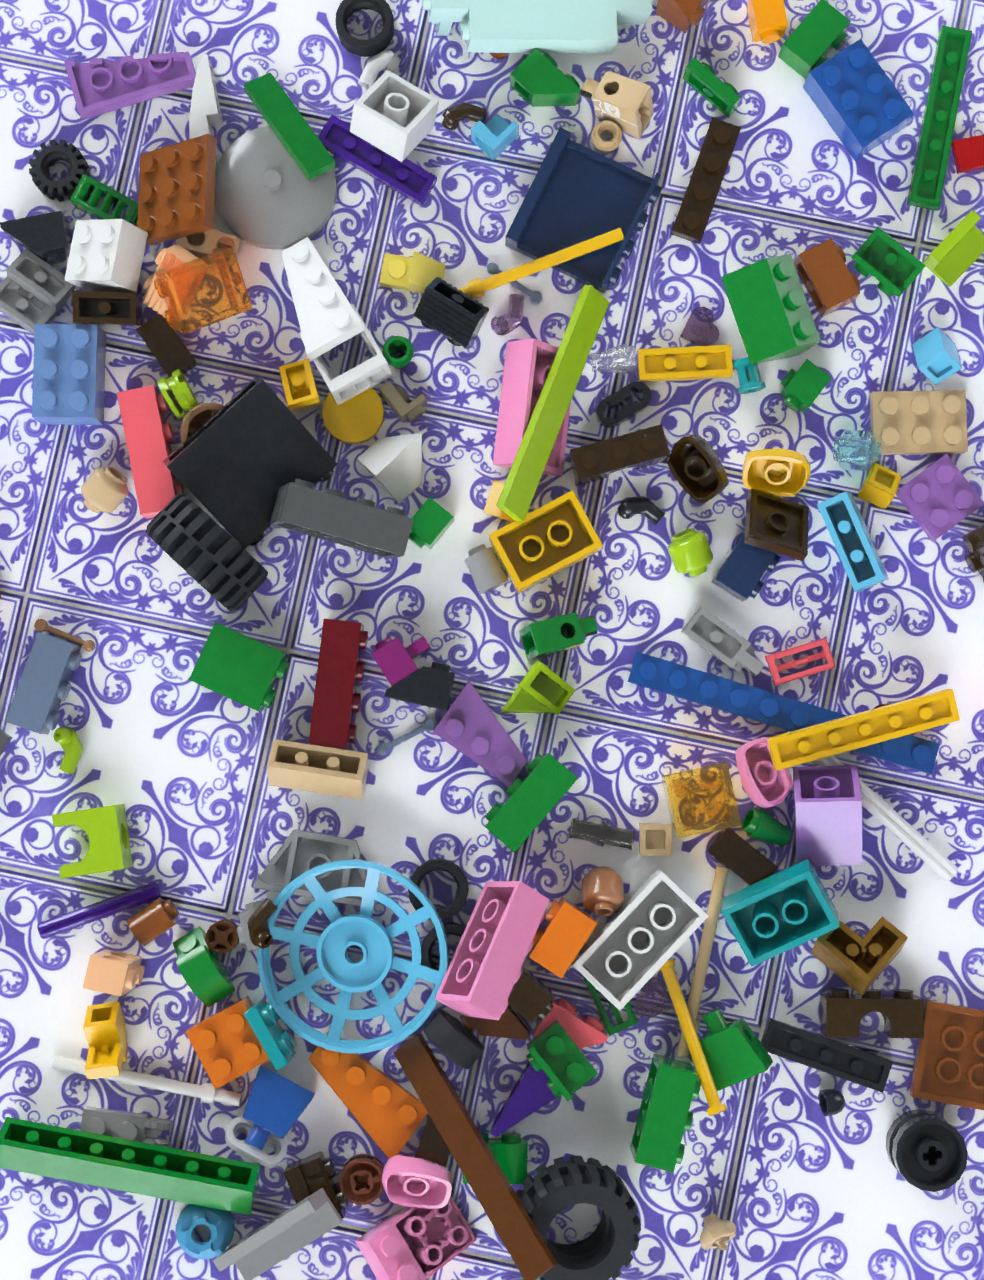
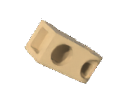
[177,228,240,266]

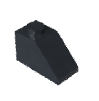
[0,211,72,263]
[384,662,456,711]

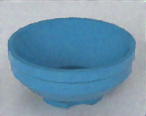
[176,1204,235,1260]

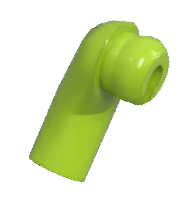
[53,727,83,774]

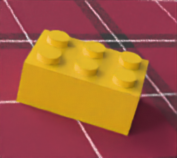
[489,490,603,594]

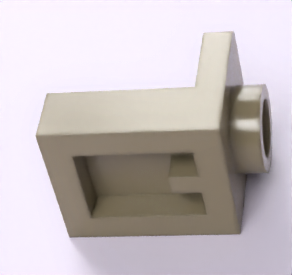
[379,380,427,423]

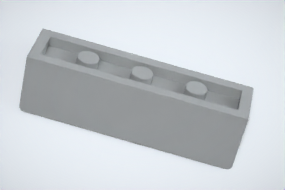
[213,1188,342,1280]

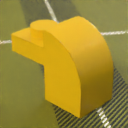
[83,1002,128,1080]

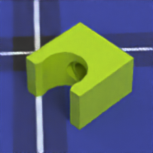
[52,804,133,879]

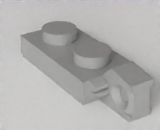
[681,606,765,677]

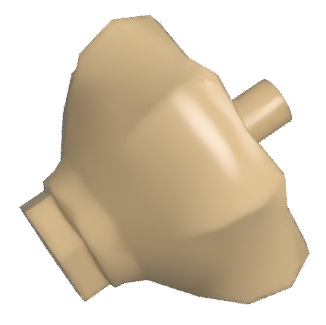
[700,1214,737,1251]

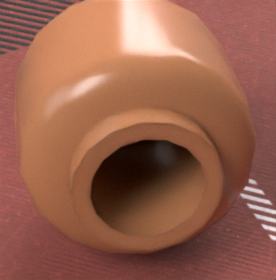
[582,866,624,917]

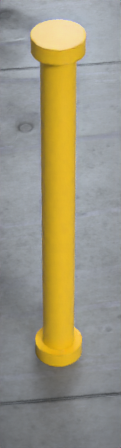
[658,959,727,1116]

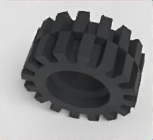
[29,139,90,202]

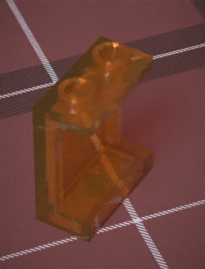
[154,246,253,334]

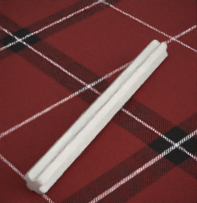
[814,755,958,881]

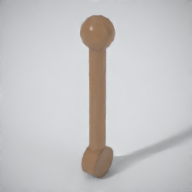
[34,619,95,652]

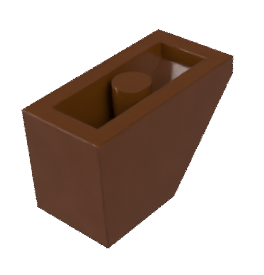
[459,1004,531,1040]

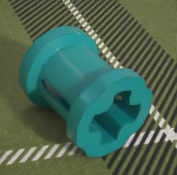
[733,357,766,394]

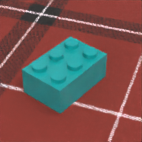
[721,858,840,967]

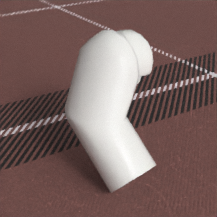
[358,50,400,89]

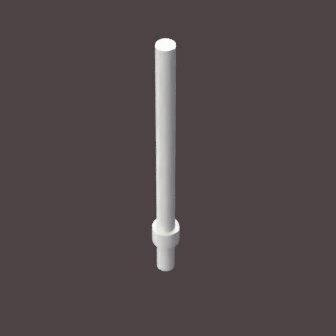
[52,1055,242,1106]

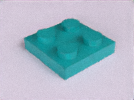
[244,998,297,1071]

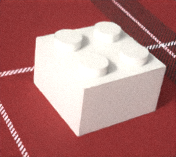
[350,70,440,162]
[64,219,148,293]

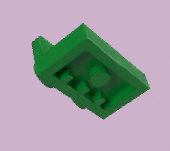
[526,1020,598,1102]

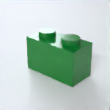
[778,0,851,79]

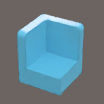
[471,114,519,161]
[912,327,962,385]

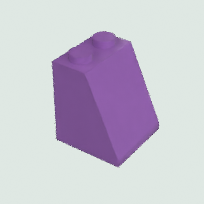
[792,765,863,867]

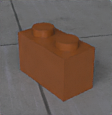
[794,238,860,318]

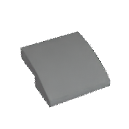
[0,249,76,335]

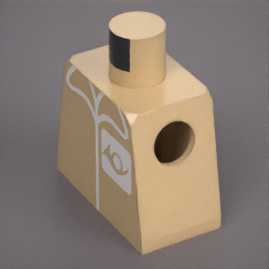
[581,71,654,140]

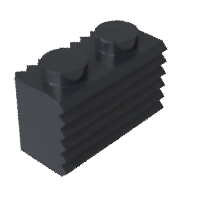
[413,277,489,348]

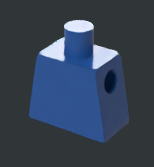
[243,1065,315,1151]

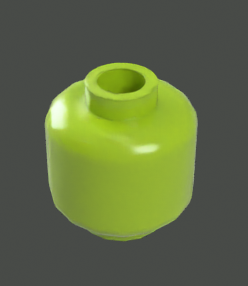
[668,528,714,577]

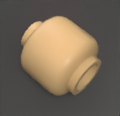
[81,466,129,513]

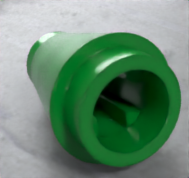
[382,336,414,369]
[741,807,791,847]

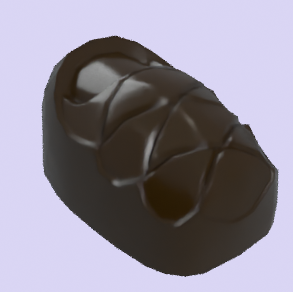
[667,434,729,503]

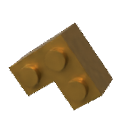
[811,916,908,996]

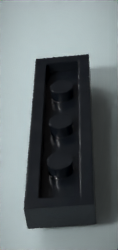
[761,1017,893,1093]

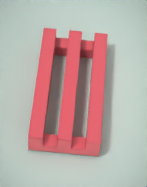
[765,638,835,686]

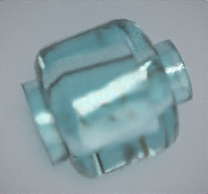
[833,429,882,471]

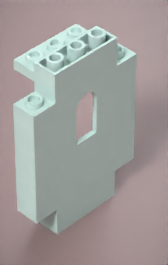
[422,0,653,54]

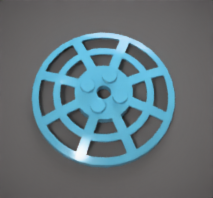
[257,859,449,1053]

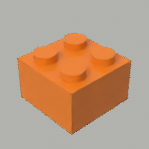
[528,897,598,979]
[185,995,270,1090]

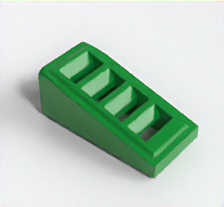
[70,174,138,225]

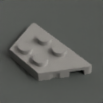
[253,829,375,909]

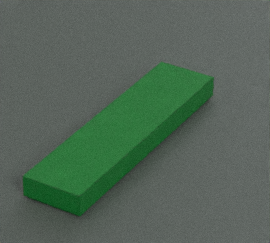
[244,72,336,180]

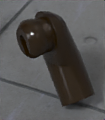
[442,102,488,130]

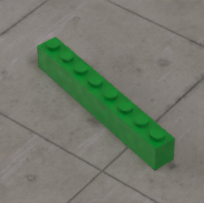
[0,1117,260,1215]

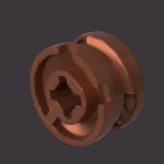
[339,1153,384,1205]

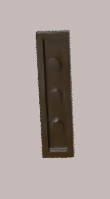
[671,117,741,245]

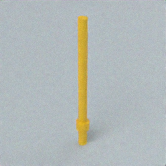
[458,228,624,299]

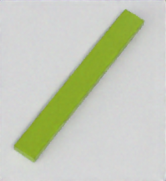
[496,285,610,521]

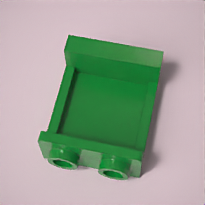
[189,622,290,712]

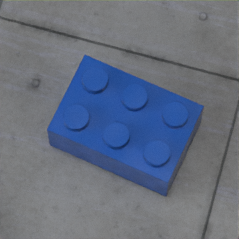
[803,38,914,161]

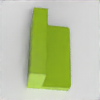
[923,210,984,287]

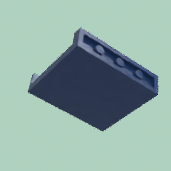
[505,127,662,293]

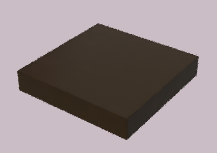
[744,489,809,561]

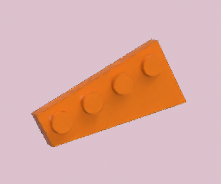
[308,1031,428,1158]

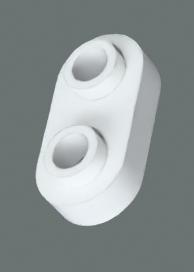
[225,1116,287,1167]

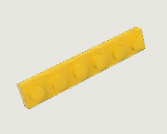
[767,688,960,771]

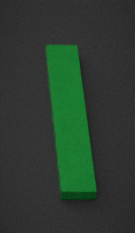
[906,25,972,211]

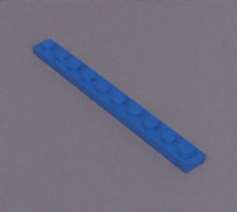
[627,651,940,774]

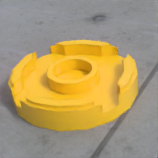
[322,388,384,444]

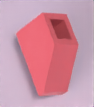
[532,998,608,1049]

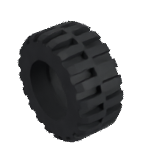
[146,493,268,612]
[516,1155,641,1280]

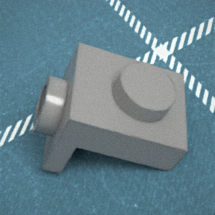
[237,900,263,952]

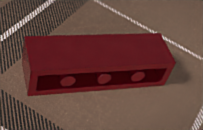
[308,618,368,749]

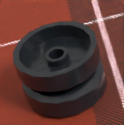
[885,1109,968,1192]

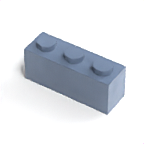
[5,632,82,735]

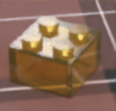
[661,762,741,839]

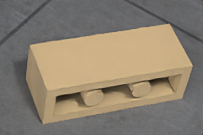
[267,739,368,800]

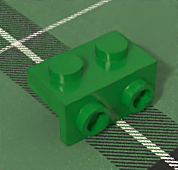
[851,226,926,297]

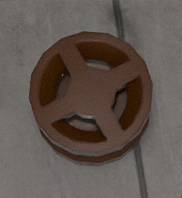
[206,919,240,954]

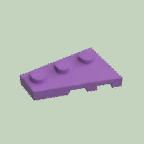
[433,681,528,787]

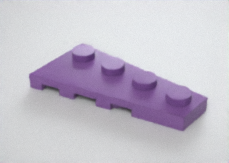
[64,51,196,120]

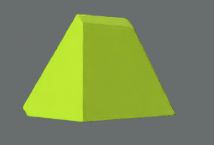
[500,660,576,716]

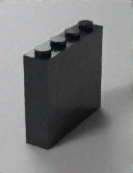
[163,376,338,549]

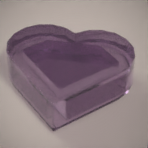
[680,307,720,346]
[634,976,674,1019]

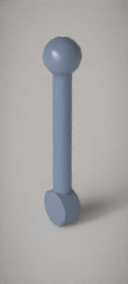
[487,262,542,305]
[376,718,436,756]

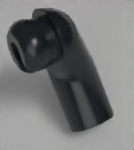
[617,496,666,525]

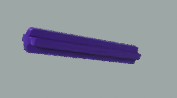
[37,882,161,939]

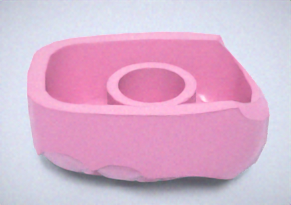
[735,737,793,809]
[382,1155,452,1209]

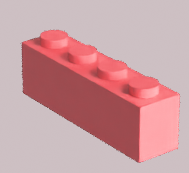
[117,385,185,519]

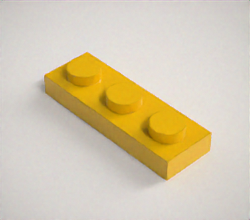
[637,345,733,382]

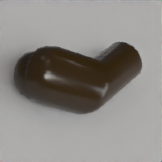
[247,898,278,949]

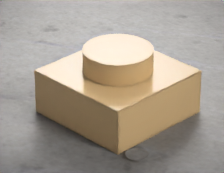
[639,823,672,856]

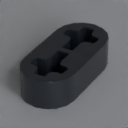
[596,382,651,428]

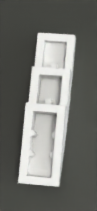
[189,54,224,156]

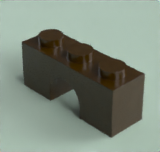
[569,424,670,486]
[820,988,924,1039]

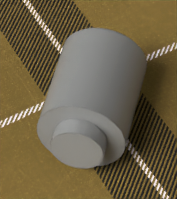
[464,544,509,594]

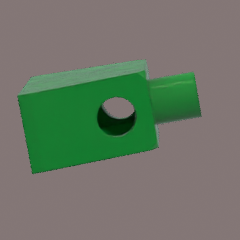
[699,1008,773,1091]

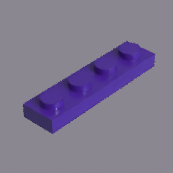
[318,115,437,206]

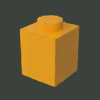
[747,0,788,44]

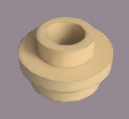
[591,120,622,152]

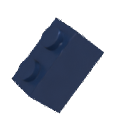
[712,530,781,602]

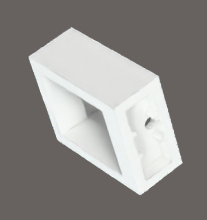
[298,304,393,405]

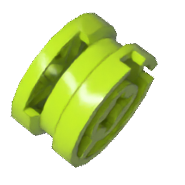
[157,369,199,420]

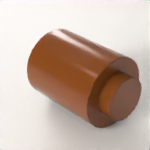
[127,897,179,946]

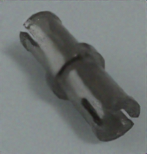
[569,818,635,850]

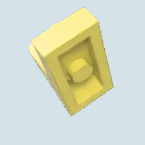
[379,252,446,294]

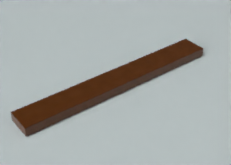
[393,1034,558,1280]

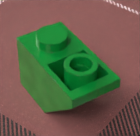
[510,48,581,107]

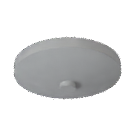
[214,126,337,250]

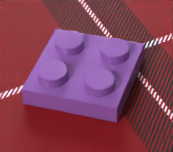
[896,454,984,542]

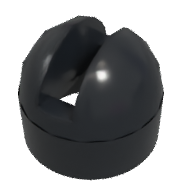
[818,1089,845,1116]

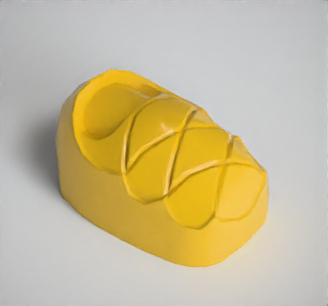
[742,448,811,497]

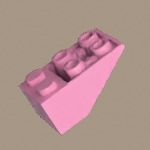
[355,1196,477,1280]

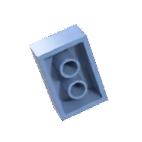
[32,324,106,425]

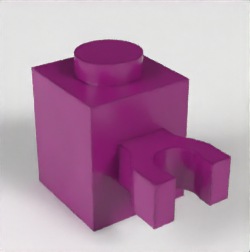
[371,636,431,686]

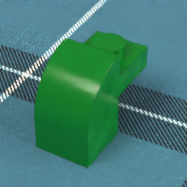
[173,926,236,1008]

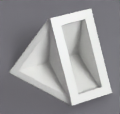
[357,433,422,504]

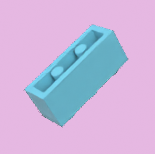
[817,491,889,592]

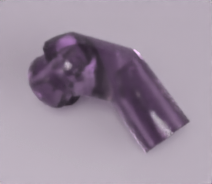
[490,294,525,335]

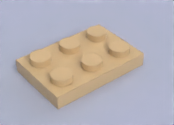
[869,390,968,455]

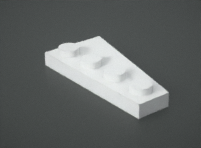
[281,237,365,361]

